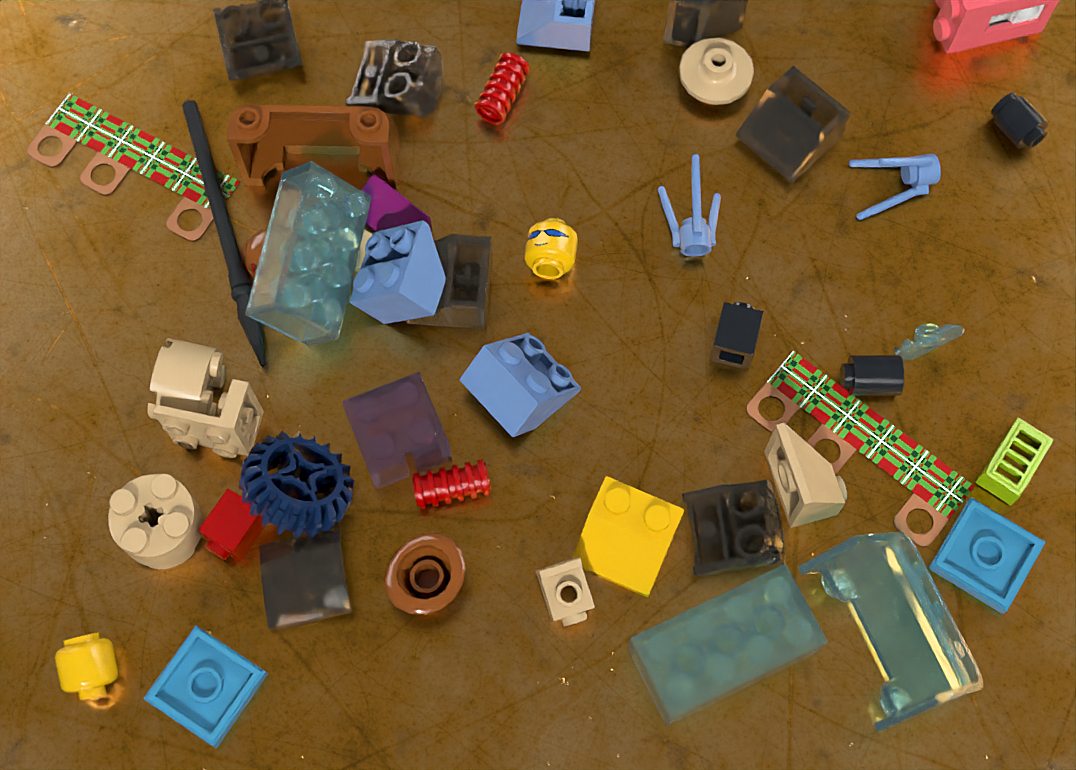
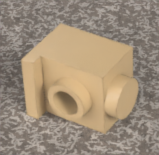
[535,557,595,626]

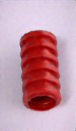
[474,53,531,124]
[412,459,492,510]

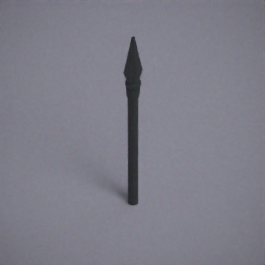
[182,100,265,367]

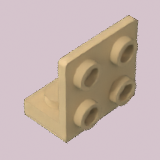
[153,379,264,458]

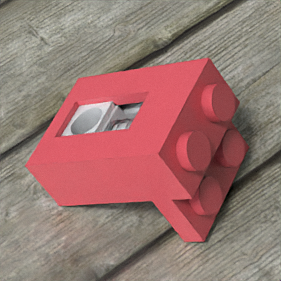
[933,0,1059,54]

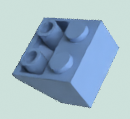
[516,0,596,51]
[349,220,446,324]
[459,332,581,437]

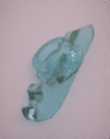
[894,323,964,360]

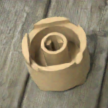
[148,338,227,420]
[108,474,205,569]

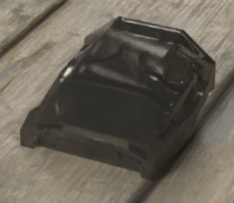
[213,0,303,81]
[345,39,444,118]
[682,479,786,577]
[259,526,352,631]

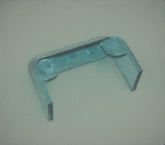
[798,532,983,732]

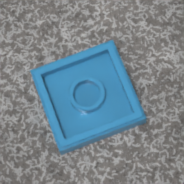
[928,497,1046,614]
[143,626,268,748]

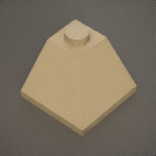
[764,423,847,528]

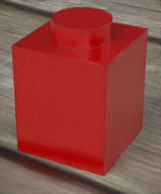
[198,488,266,562]

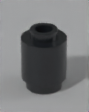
[991,92,1049,149]

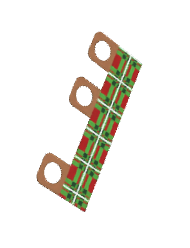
[27,93,240,241]
[747,351,975,546]

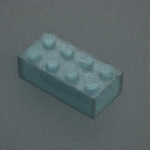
[245,161,372,346]
[627,564,828,727]

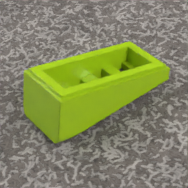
[975,417,1054,505]

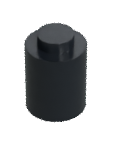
[840,355,904,396]

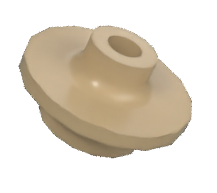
[679,38,754,105]

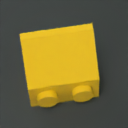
[573,476,685,598]

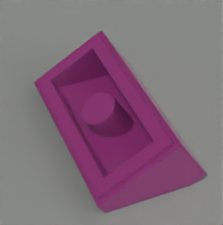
[349,174,432,232]

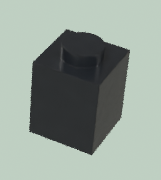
[709,302,763,370]

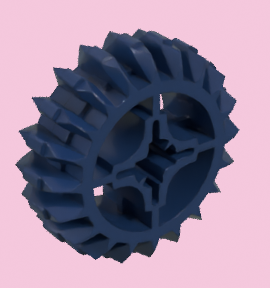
[238,431,355,539]

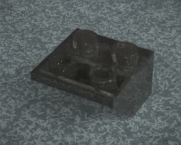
[663,0,748,48]
[736,66,851,183]
[406,234,493,329]

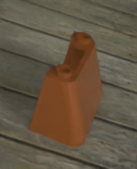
[227,105,400,189]

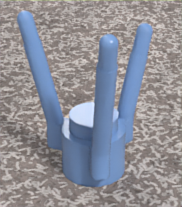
[849,153,941,220]
[658,154,721,256]

